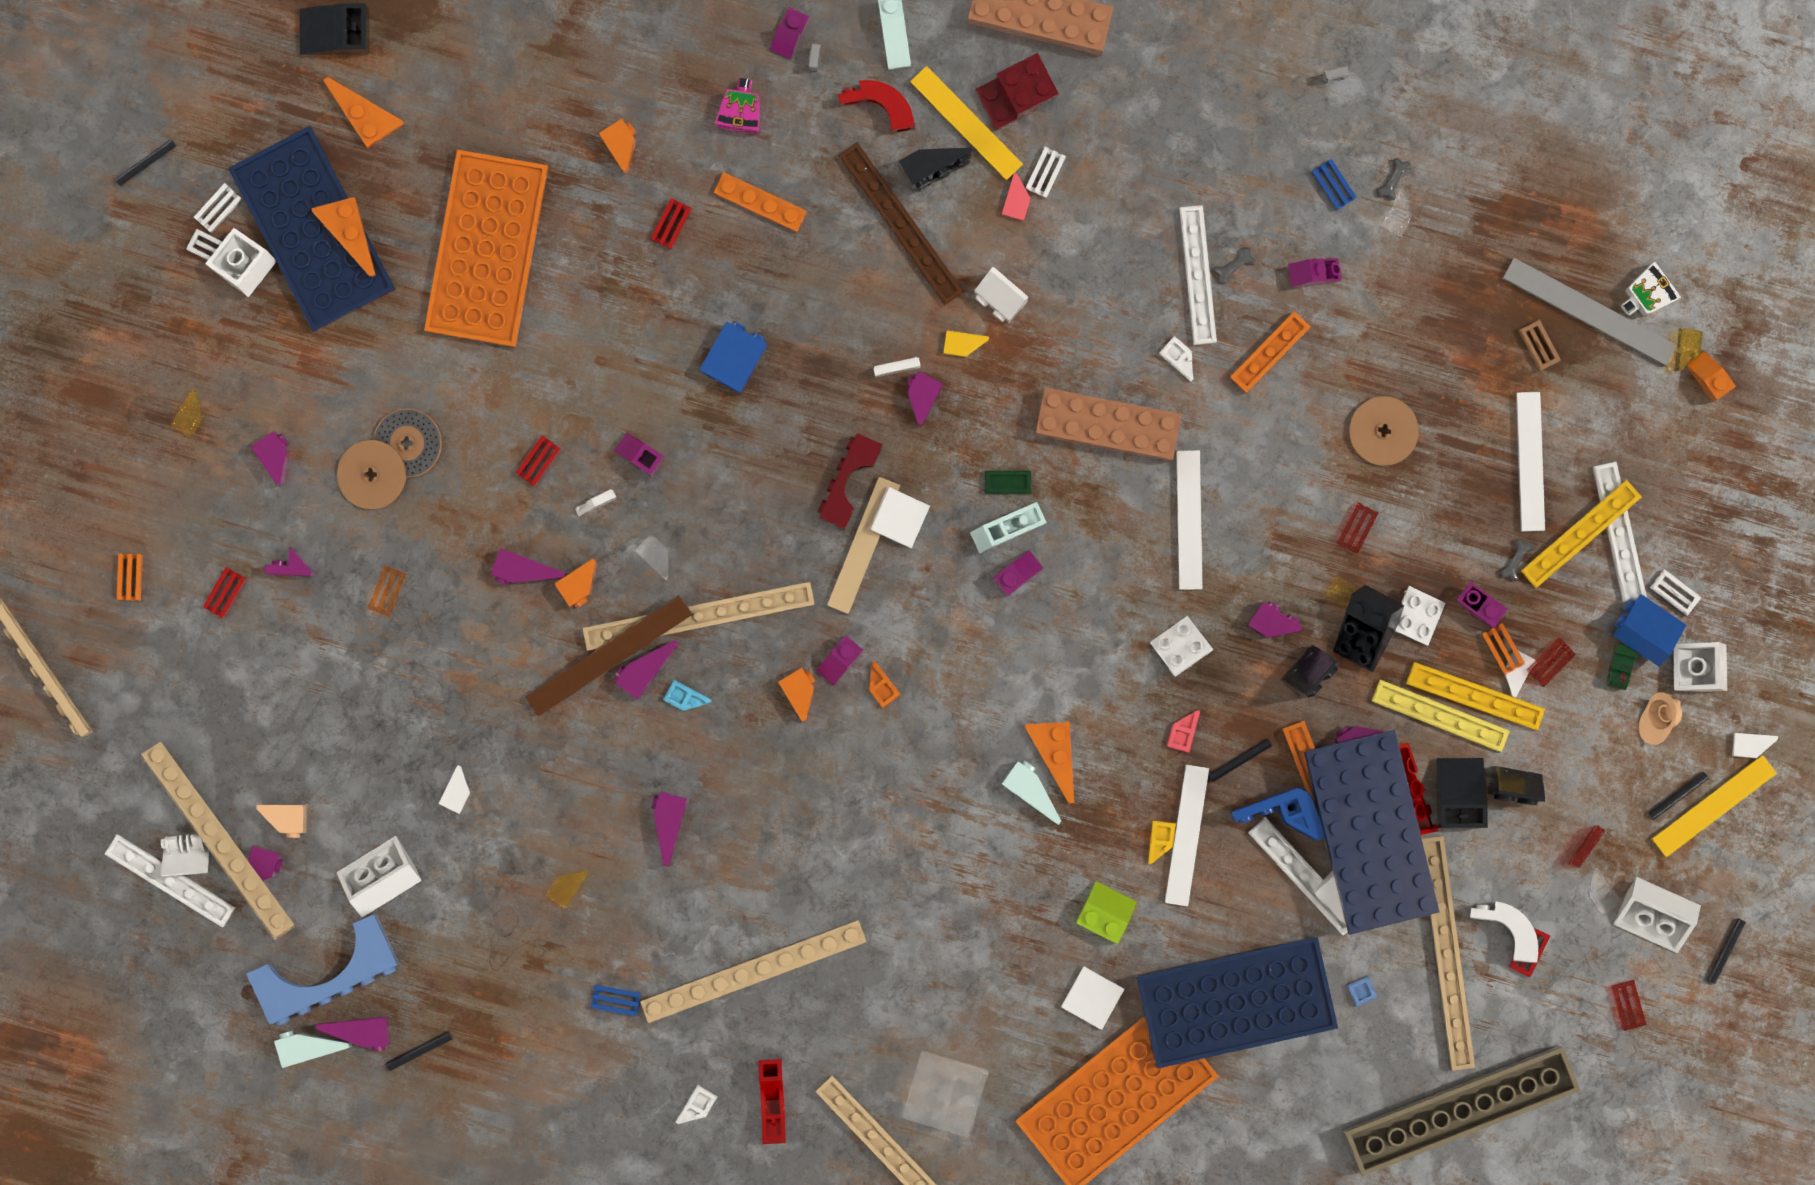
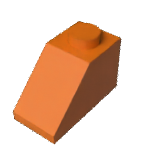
[599,118,636,175]
[1685,351,1736,402]
[554,558,598,609]
[778,668,815,722]

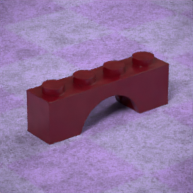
[817,433,883,530]

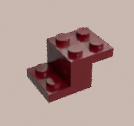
[975,53,1059,131]

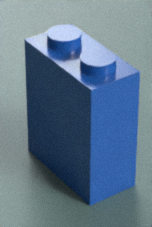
[699,321,768,394]
[1613,593,1686,667]

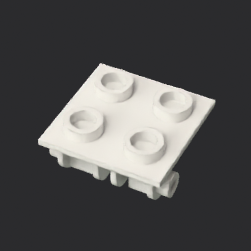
[1395,586,1446,646]
[1150,616,1213,677]
[161,834,210,877]

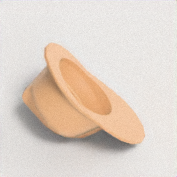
[1639,692,1682,745]

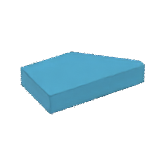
[663,680,712,711]

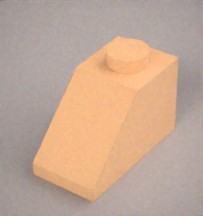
[257,805,307,838]

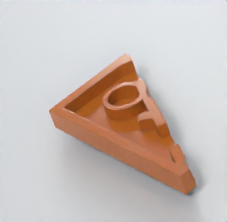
[323,77,405,148]
[311,197,376,277]
[1025,722,1074,803]

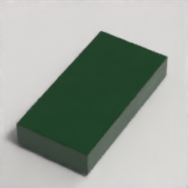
[985,470,1031,494]

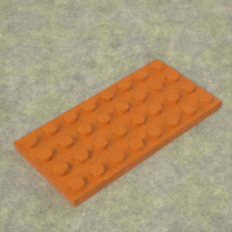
[424,150,549,348]
[1015,1016,1219,1185]

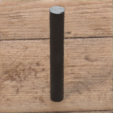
[115,139,176,186]
[1208,738,1272,782]
[1648,771,1709,820]
[1707,918,1746,984]
[386,1031,452,1071]

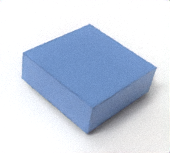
[1346,976,1378,1007]

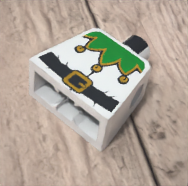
[1621,262,1681,316]

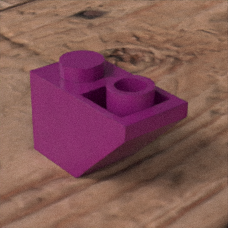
[1288,258,1342,287]
[614,432,665,477]
[1456,581,1508,629]
[1247,601,1302,638]

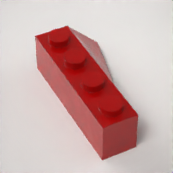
[1399,743,1439,835]

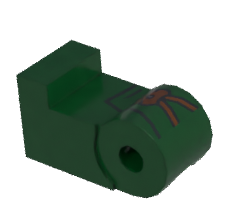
[1607,644,1638,690]

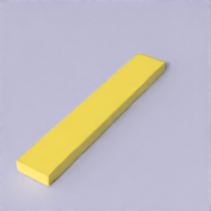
[1371,680,1510,752]

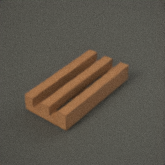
[1518,319,1561,372]

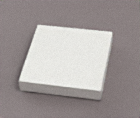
[869,487,930,548]
[1061,966,1124,1030]

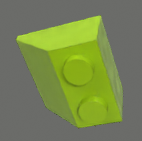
[1075,881,1137,944]

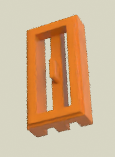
[117,554,143,601]
[1482,623,1525,675]

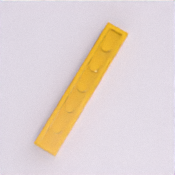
[910,66,1023,181]
[1521,480,1642,588]
[1406,662,1545,731]
[1651,755,1777,857]

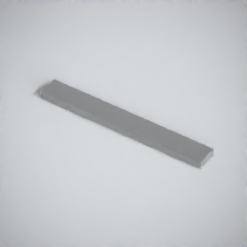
[1502,258,1677,366]

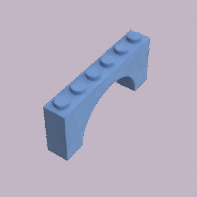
[246,913,400,1026]

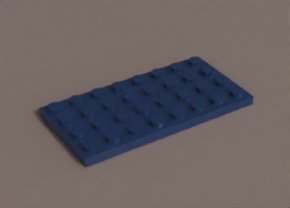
[228,126,396,332]
[1304,730,1439,935]
[1136,937,1338,1069]

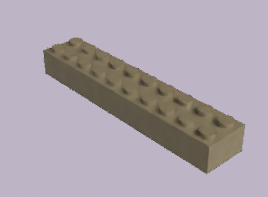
[1342,1045,1581,1176]

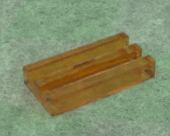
[368,565,407,617]

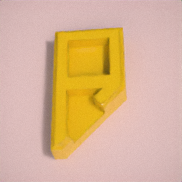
[943,330,989,357]
[1148,821,1176,864]

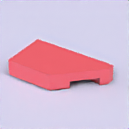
[1002,173,1030,221]
[1166,710,1200,753]

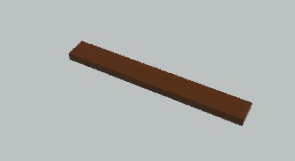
[838,142,964,306]
[525,594,693,716]

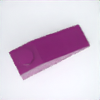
[490,548,567,585]
[614,640,679,700]
[651,791,688,866]
[316,1016,391,1051]

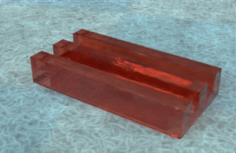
[1336,502,1378,554]
[1527,638,1576,687]
[1568,825,1605,868]
[1610,979,1646,1031]

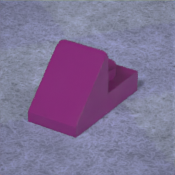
[770,7,810,59]
[265,547,315,577]

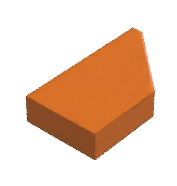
[869,661,901,708]

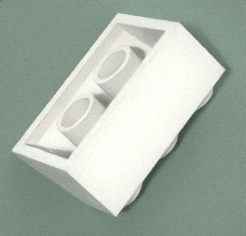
[336,836,422,917]
[1613,877,1701,953]

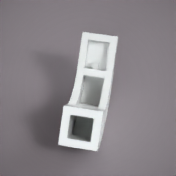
[1470,902,1538,963]

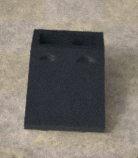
[300,3,369,55]
[899,147,973,192]
[1333,585,1405,672]
[1280,645,1339,698]
[1437,758,1488,828]
[1488,766,1545,806]

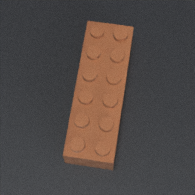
[968,0,1114,56]
[1035,388,1182,462]

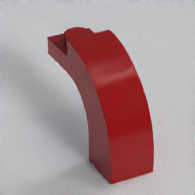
[838,80,915,134]
[758,1059,786,1144]

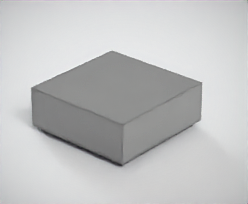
[808,44,821,71]
[1323,66,1349,83]

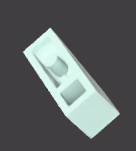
[878,0,911,70]
[970,502,1047,553]
[1002,760,1061,825]
[274,1031,352,1068]

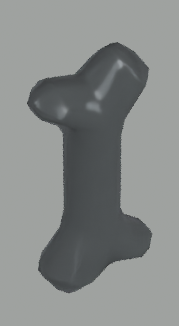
[1378,158,1411,200]
[1215,247,1255,284]
[1500,539,1533,581]

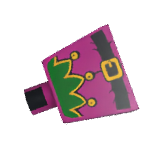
[715,78,760,134]

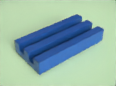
[1312,159,1357,211]
[591,984,641,1016]

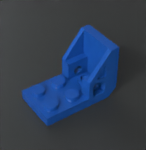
[1229,788,1325,841]

